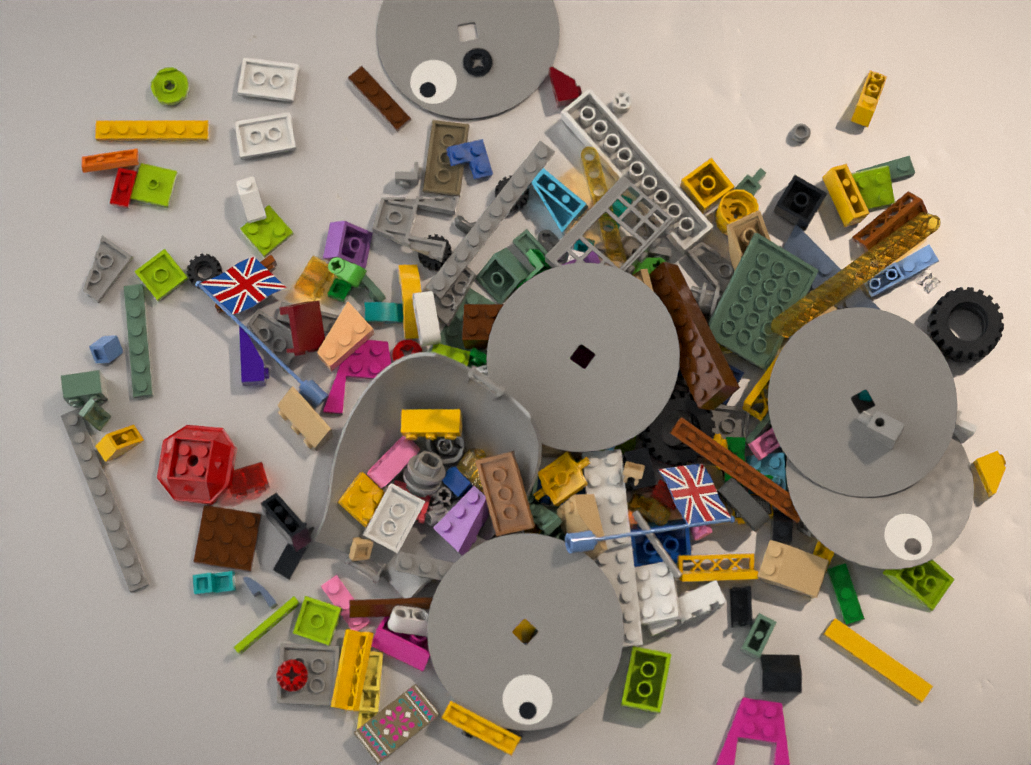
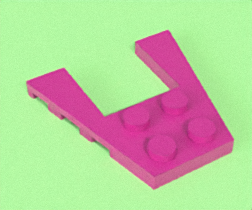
[323,340,392,415]
[716,697,790,765]

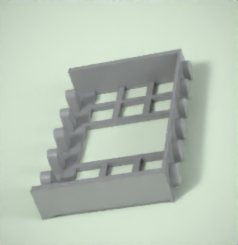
[545,175,675,274]

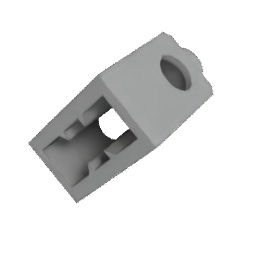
[858,411,905,450]

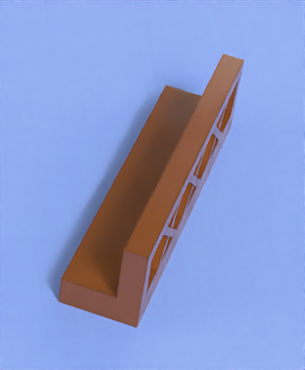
[852,191,928,259]

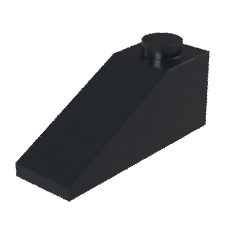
[770,489,793,545]

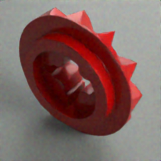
[392,339,423,362]
[276,659,308,691]

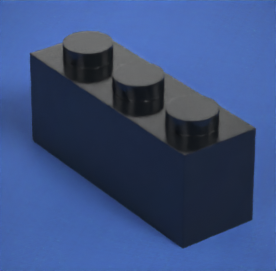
[261,492,312,552]

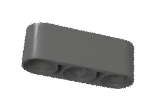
[717,477,770,532]

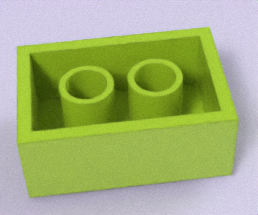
[620,646,672,714]

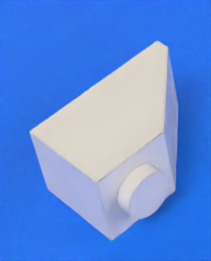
[236,176,267,223]

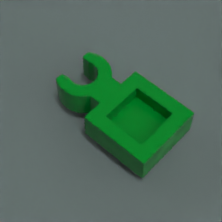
[327,278,353,303]

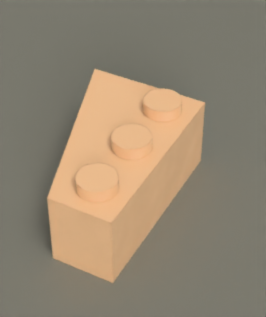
[317,302,375,372]

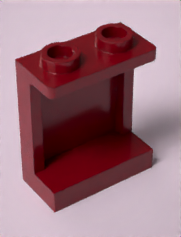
[279,301,325,356]

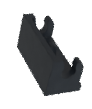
[729,586,753,628]

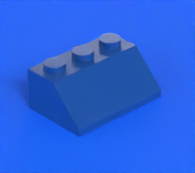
[629,519,692,568]

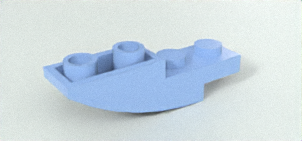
[862,244,939,297]

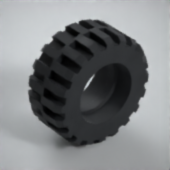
[927,287,1004,363]
[638,390,716,466]

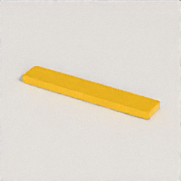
[823,618,933,703]

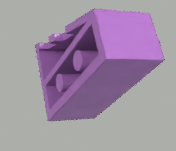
[434,486,490,556]

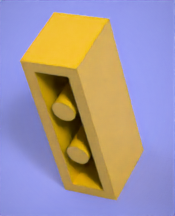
[822,164,870,227]
[401,409,462,440]

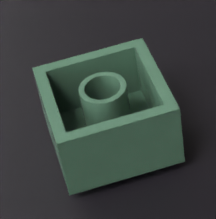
[61,370,108,408]

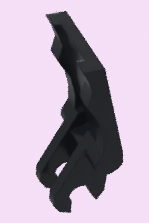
[273,522,314,580]

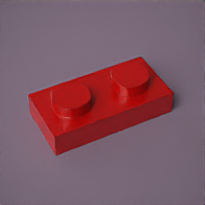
[110,168,138,209]

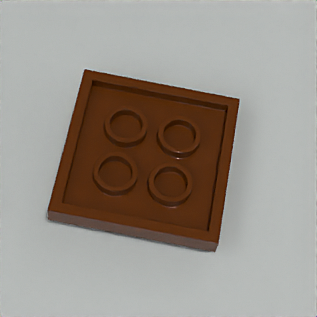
[193,505,262,572]

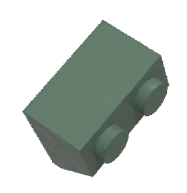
[476,247,531,304]

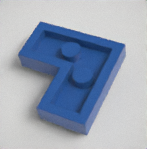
[446,139,493,180]

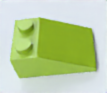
[883,559,955,611]

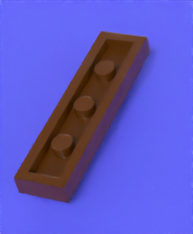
[348,66,411,132]

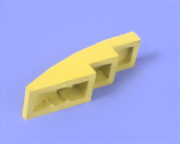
[357,651,383,729]

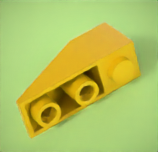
[851,70,887,127]

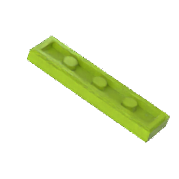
[233,596,300,654]

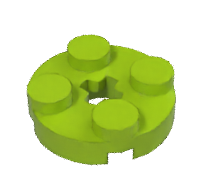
[151,67,189,105]

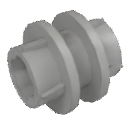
[691,282,723,322]
[403,451,446,498]

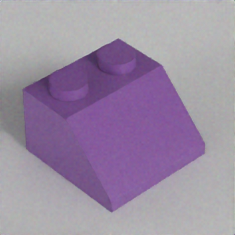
[323,221,373,269]

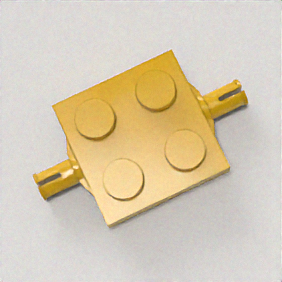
[533,452,591,506]

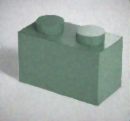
[740,613,777,659]

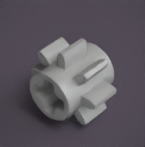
[429,483,454,508]
[425,504,448,527]

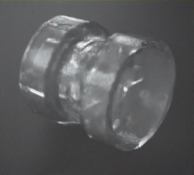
[915,268,941,295]

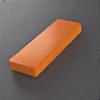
[81,149,139,173]

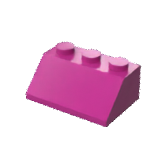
[371,617,431,671]

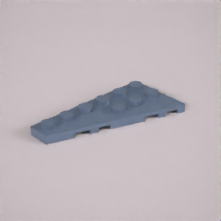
[783,224,880,310]

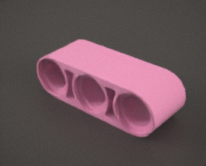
[367,436,420,488]

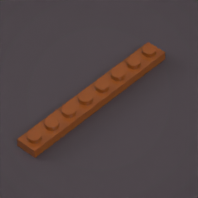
[670,417,800,523]

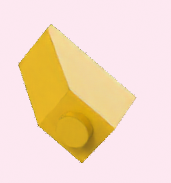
[95,424,144,462]
[973,450,1006,497]

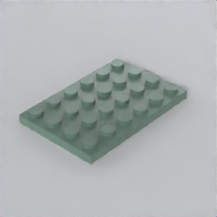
[708,233,819,371]

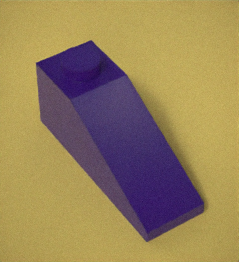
[239,326,270,386]

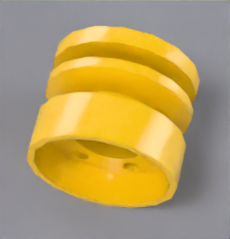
[715,189,759,236]

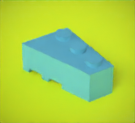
[531,168,588,236]

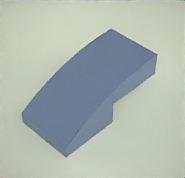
[243,576,278,609]

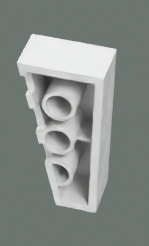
[646,580,726,637]

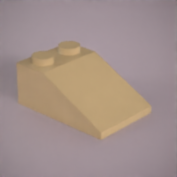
[727,210,771,271]
[557,494,607,560]
[758,540,829,598]

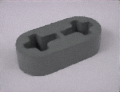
[538,230,567,262]

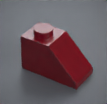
[549,67,582,108]

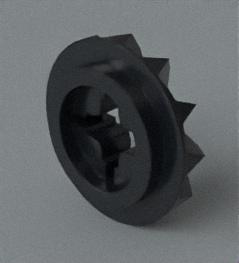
[463,48,493,77]

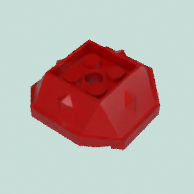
[157,425,238,505]

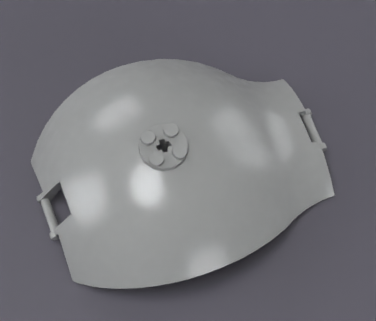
[313,352,542,598]

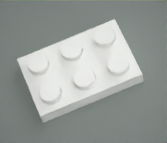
[237,57,299,102]
[234,112,297,159]
[363,483,425,553]
[634,562,680,626]

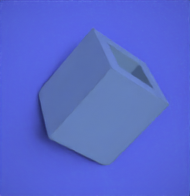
[89,335,123,363]

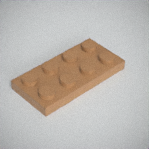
[475,451,535,536]

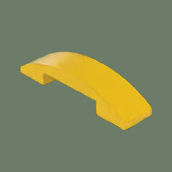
[398,264,421,339]

